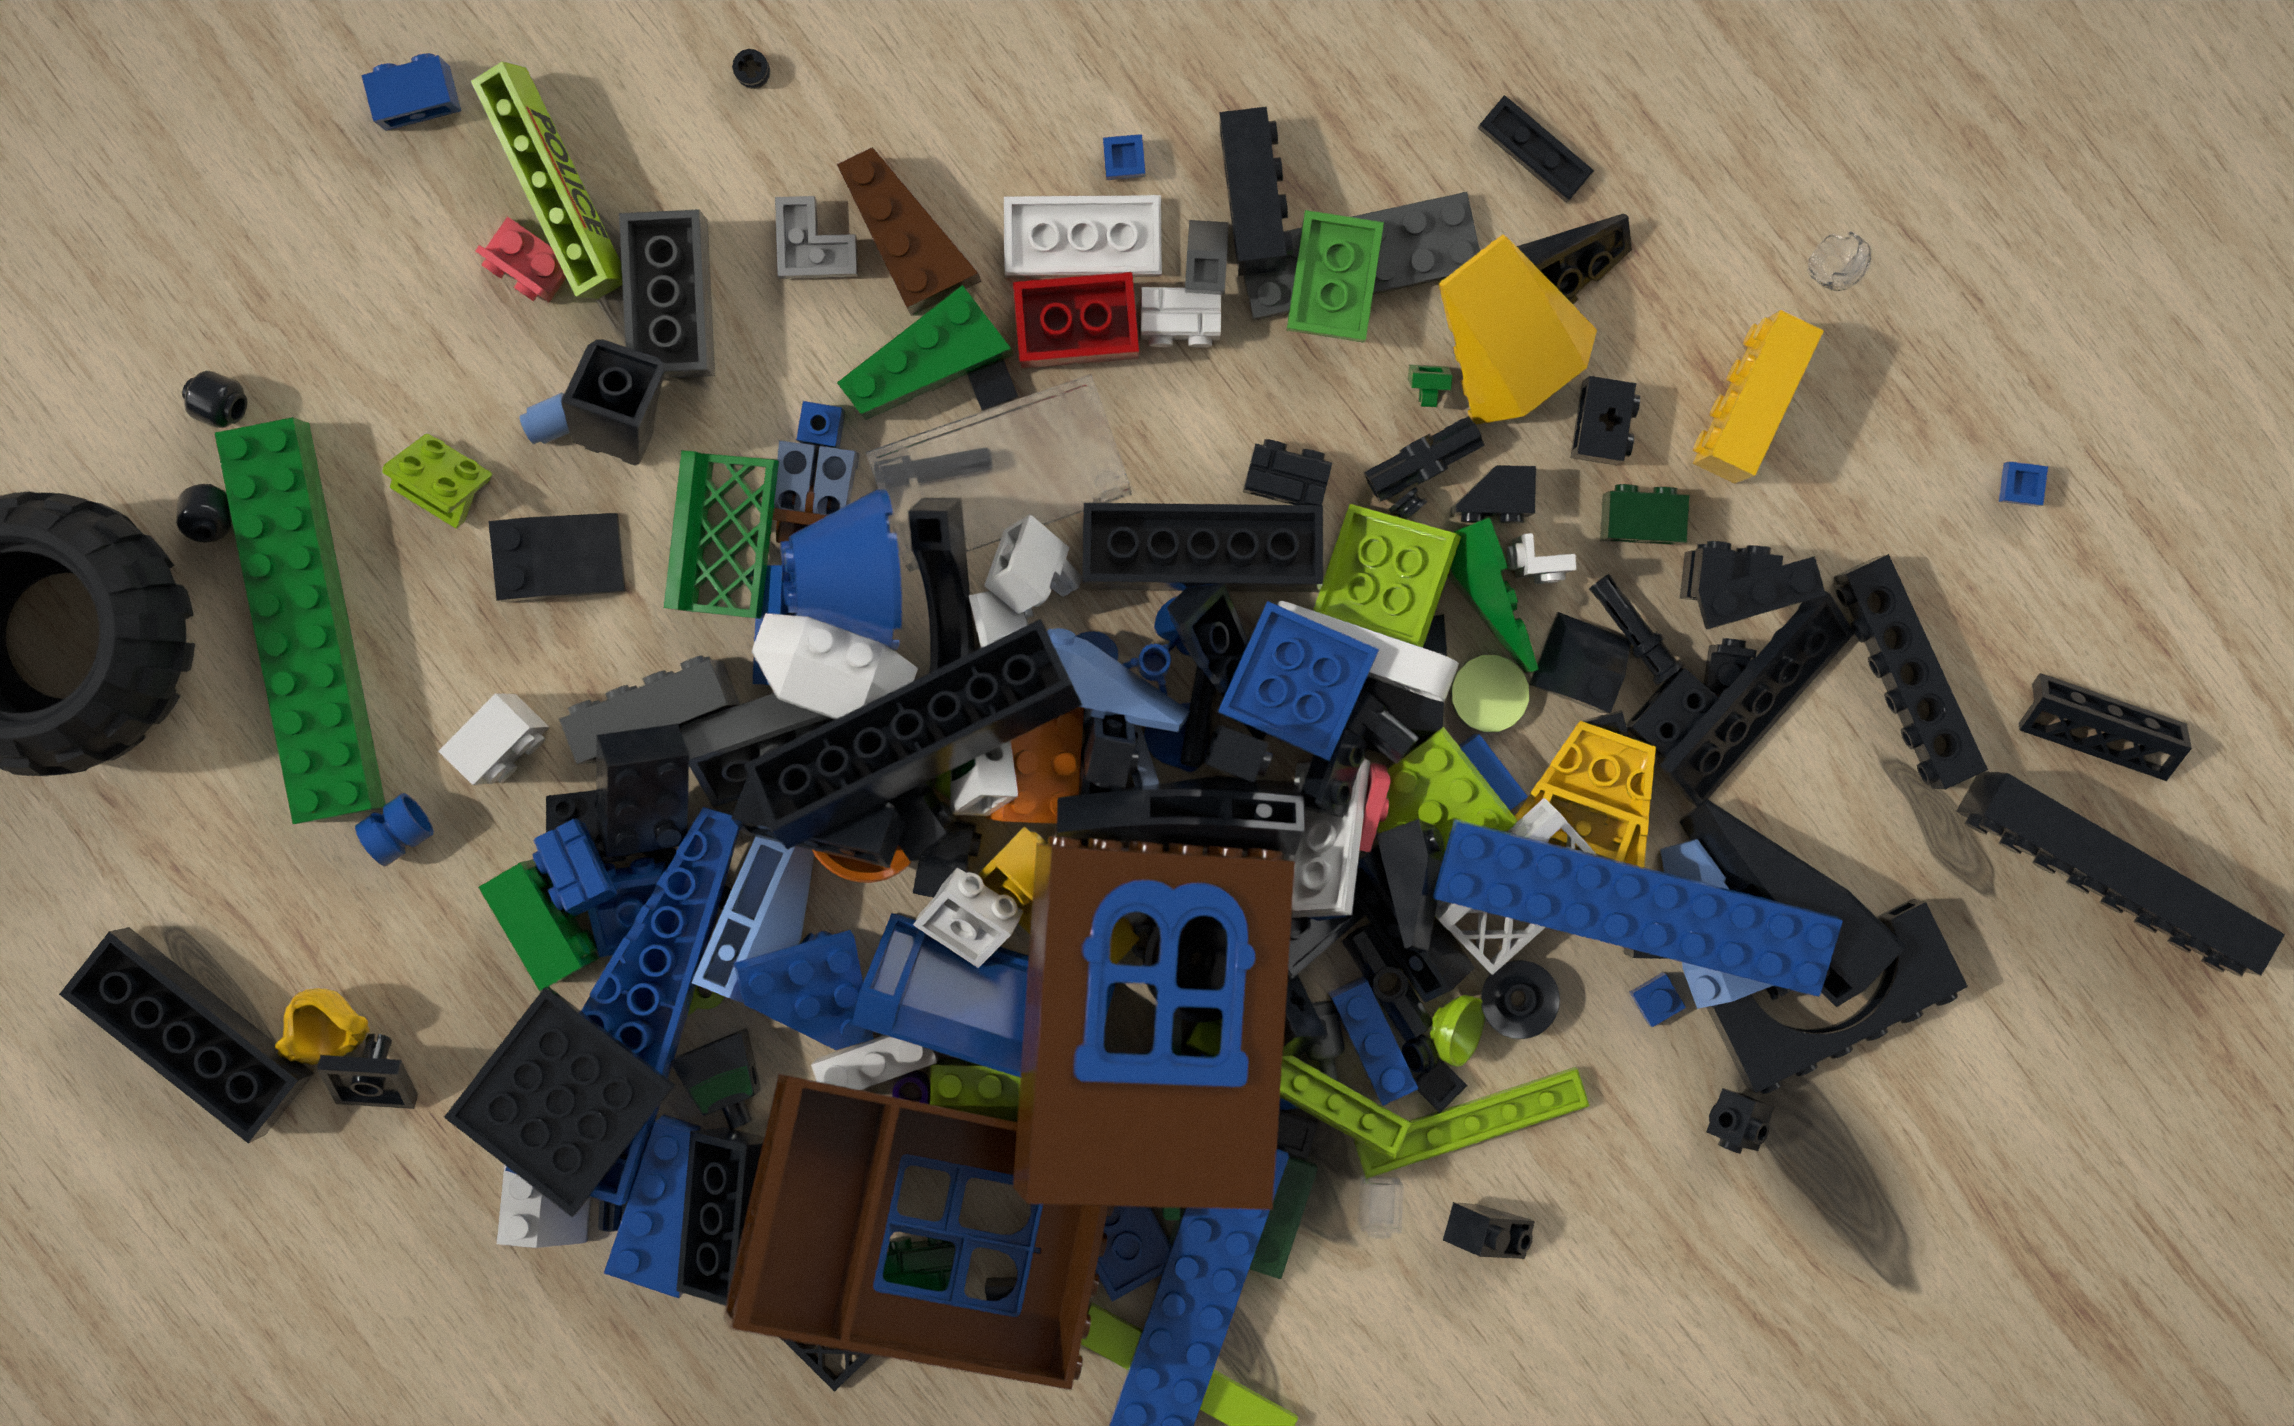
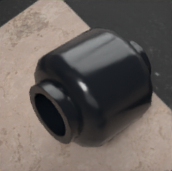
[182,370,248,428]
[176,483,232,543]

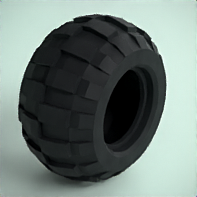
[0,491,195,776]

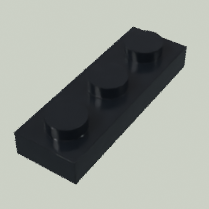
[1695,556,1826,630]

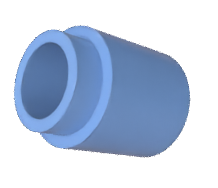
[519,393,570,444]

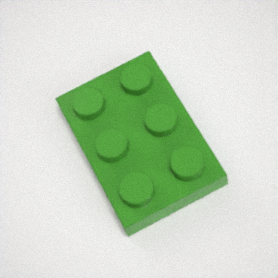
[1286,210,1384,343]

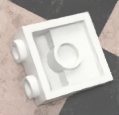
[913,867,1024,968]

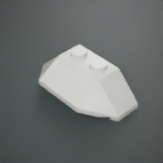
[751,614,918,719]

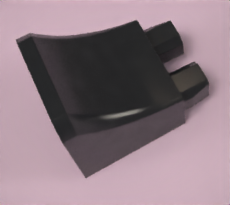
[561,339,664,466]

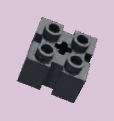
[1680,541,1783,601]

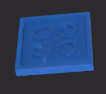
[1218,601,1379,762]

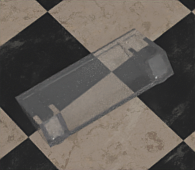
[866,374,1132,572]

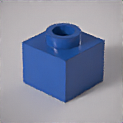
[796,401,846,449]

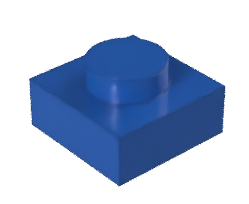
[1103,134,1146,180]
[1999,461,2048,507]
[1629,972,1686,1027]

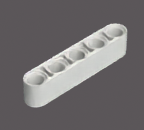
[1277,601,1459,702]

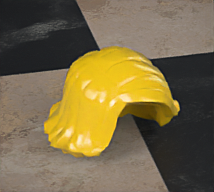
[275,988,370,1065]

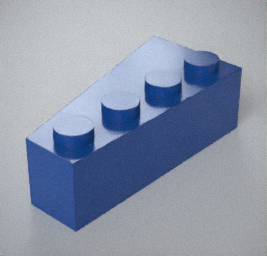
[604,1114,701,1298]

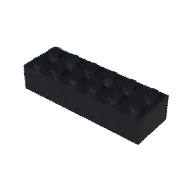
[1083,503,1323,592]
[59,927,315,1143]

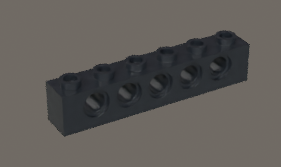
[1834,554,1988,790]

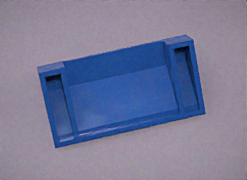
[852,913,1116,1078]

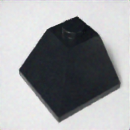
[1529,612,1631,713]

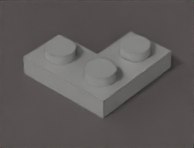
[775,196,858,279]

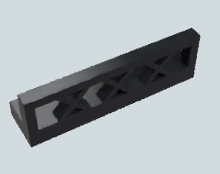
[2019,673,2192,781]

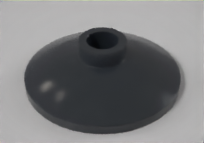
[1481,960,1560,1039]

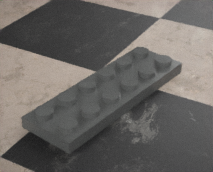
[1243,192,1480,321]

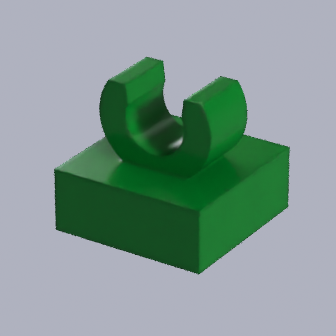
[1408,364,1452,407]

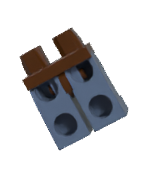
[772,440,860,543]

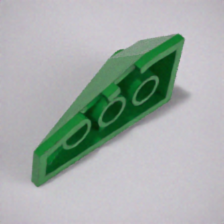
[1448,518,1539,673]

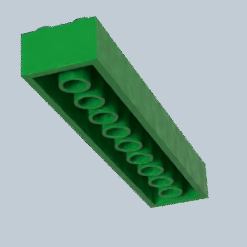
[214,417,386,824]

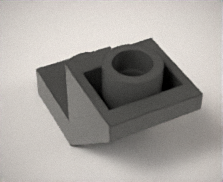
[1185,220,1228,295]

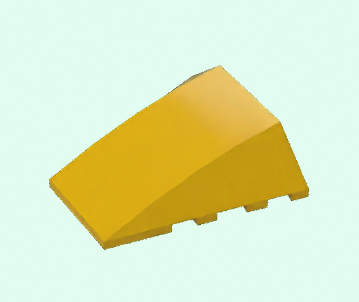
[1439,234,1597,425]
[1506,721,1656,868]

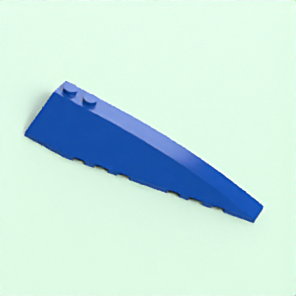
[505,807,740,1206]

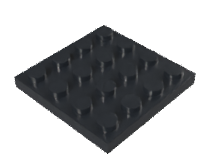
[444,987,675,1217]

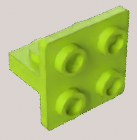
[382,434,492,529]

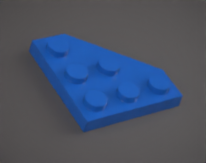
[734,930,874,1050]

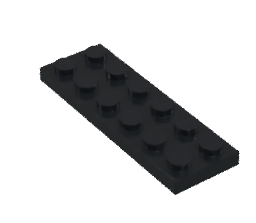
[1660,591,1855,807]

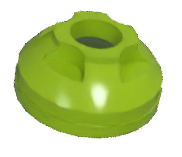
[1430,995,1485,1067]

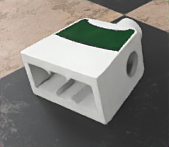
[950,741,1018,816]

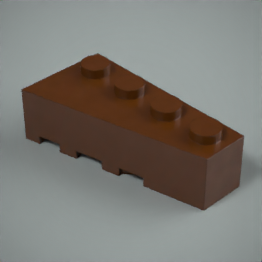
[837,147,981,316]

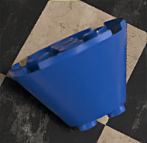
[780,489,902,650]

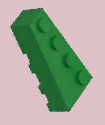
[837,285,1014,420]

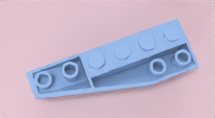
[692,837,815,1003]

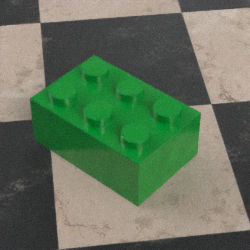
[478,859,599,992]

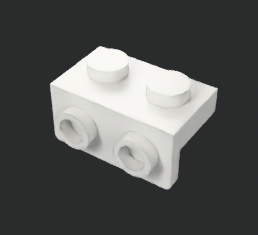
[1507,533,1577,584]

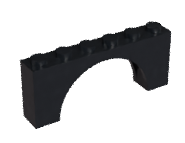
[1706,899,1968,1094]

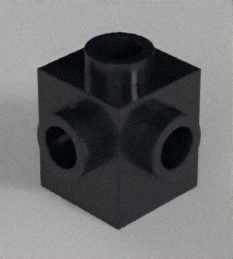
[1706,1088,1775,1154]

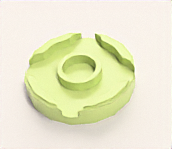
[1450,655,1529,732]

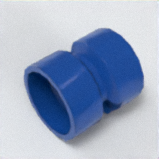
[355,793,434,867]

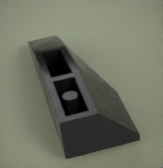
[1056,776,1304,855]
[1679,799,1906,1007]

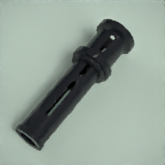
[1589,574,1685,685]

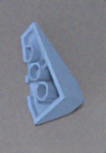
[1047,628,1190,732]
[1660,839,1774,1009]

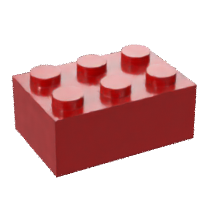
[1013,272,1139,368]

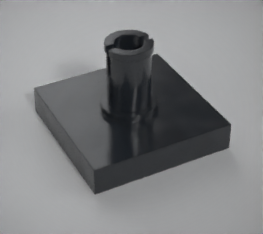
[317,1034,418,1109]

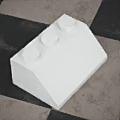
[497,1165,591,1248]

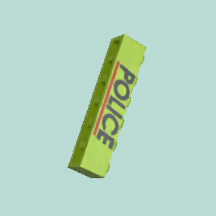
[471,61,623,299]

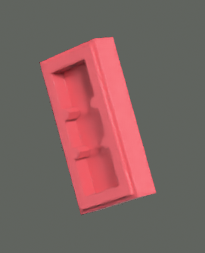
[1360,763,1391,852]

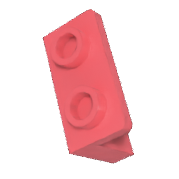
[475,216,566,302]

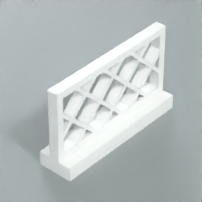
[1435,798,1598,975]

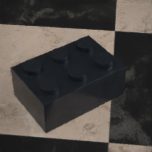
[596,724,690,858]

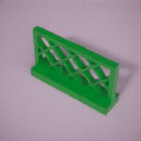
[663,450,779,619]

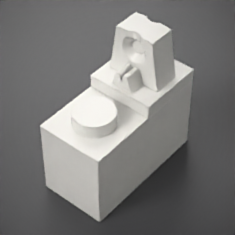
[984,514,1082,614]

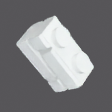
[1141,287,1221,348]

